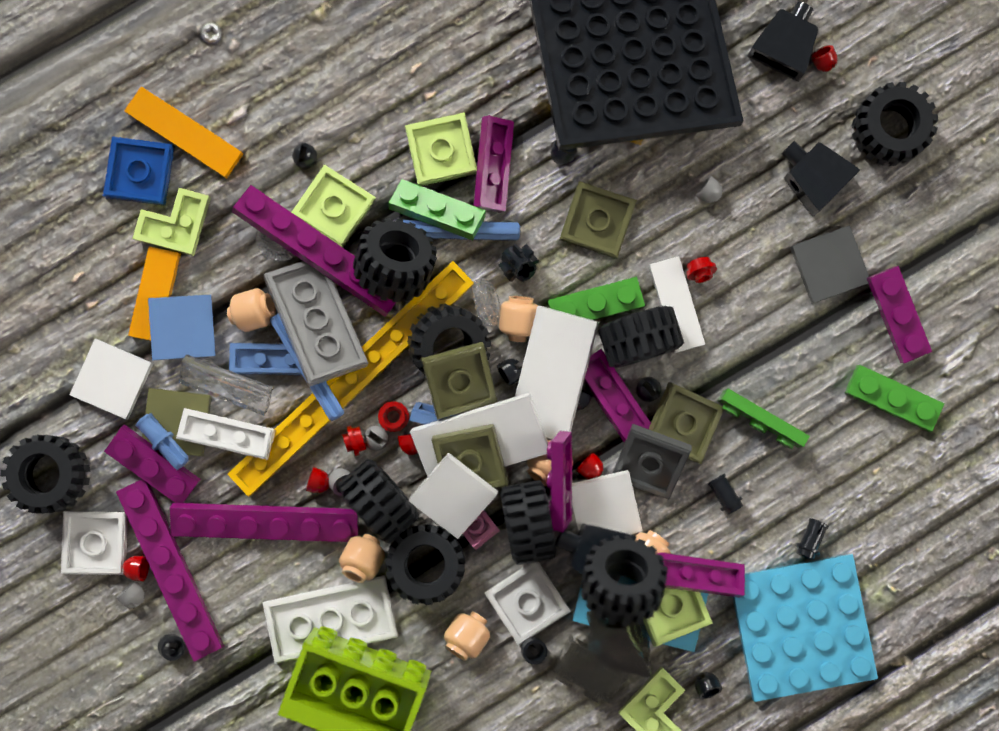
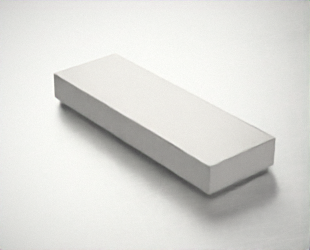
[649,256,705,354]
[176,408,276,460]

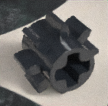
[498,244,539,282]

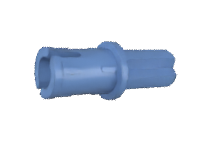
[136,413,189,469]

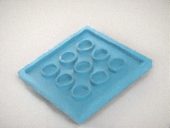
[733,554,878,702]

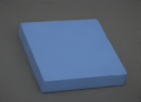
[148,295,216,361]

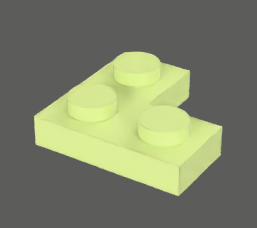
[132,188,211,256]
[618,666,685,731]

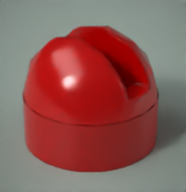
[811,45,838,72]
[398,434,418,455]
[576,452,604,479]
[306,467,329,494]
[122,556,149,581]

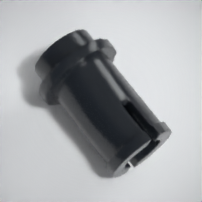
[707,473,743,515]
[796,518,829,560]

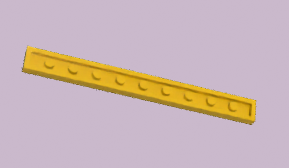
[227,261,474,497]

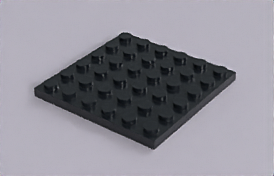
[529,0,744,151]

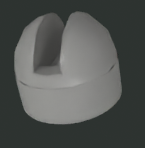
[696,176,723,203]
[364,426,389,451]
[329,468,350,496]
[116,581,145,608]

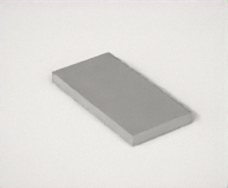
[264,261,368,387]

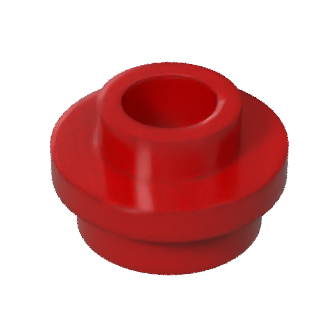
[686,257,717,283]
[378,401,409,432]
[342,425,366,456]

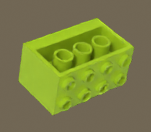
[277,626,431,731]

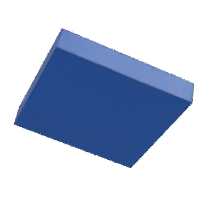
[103,136,174,206]

